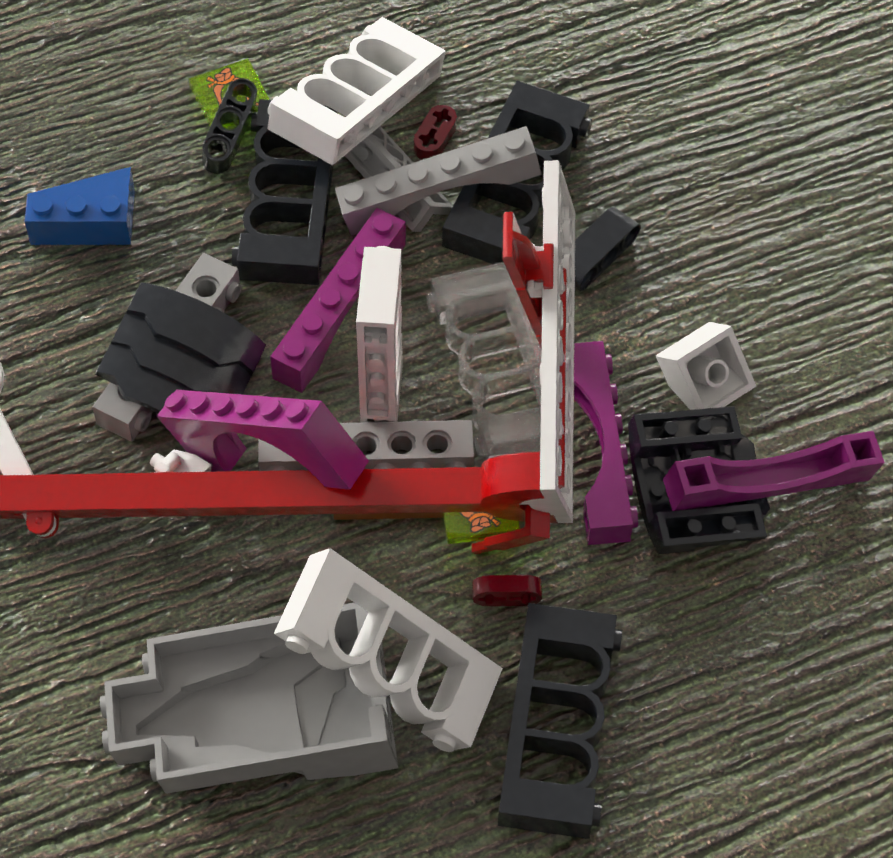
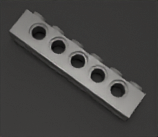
[92,253,242,442]
[258,420,474,471]

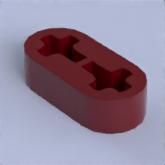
[414,105,457,160]
[472,575,542,606]

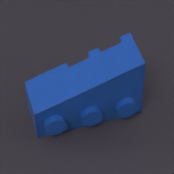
[25,167,135,245]

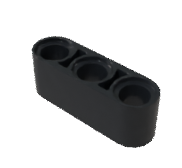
[202,78,257,174]
[575,206,641,291]

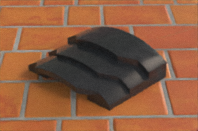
[95,282,266,413]
[628,406,770,555]

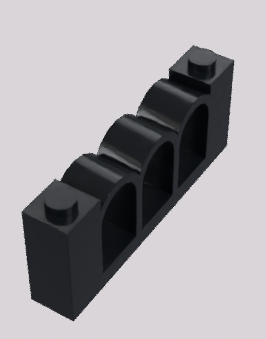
[442,80,593,269]
[232,99,338,285]
[498,603,623,839]

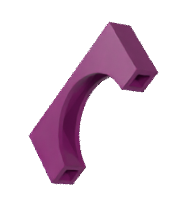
[157,390,369,490]

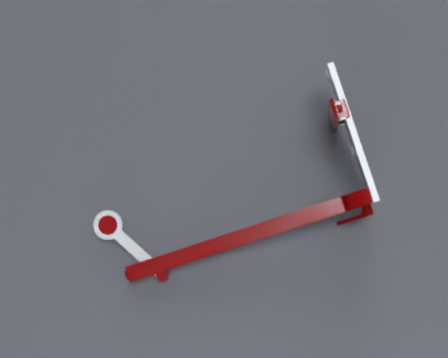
[0,160,575,554]

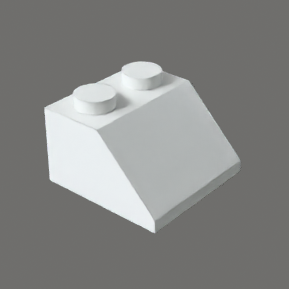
[656,322,756,410]

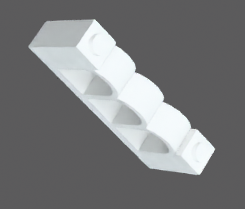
[267,17,446,165]
[356,246,403,422]
[274,548,503,752]

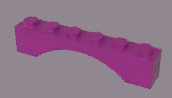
[270,208,406,393]
[574,341,638,545]
[663,431,885,511]

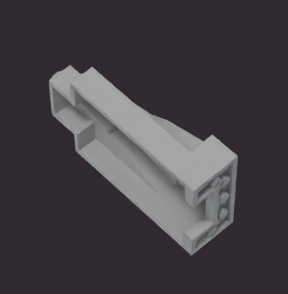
[100,603,398,794]

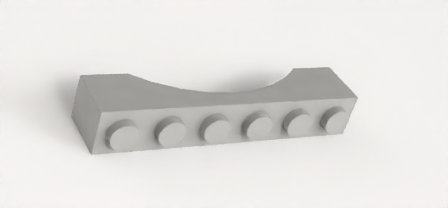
[335,126,542,236]

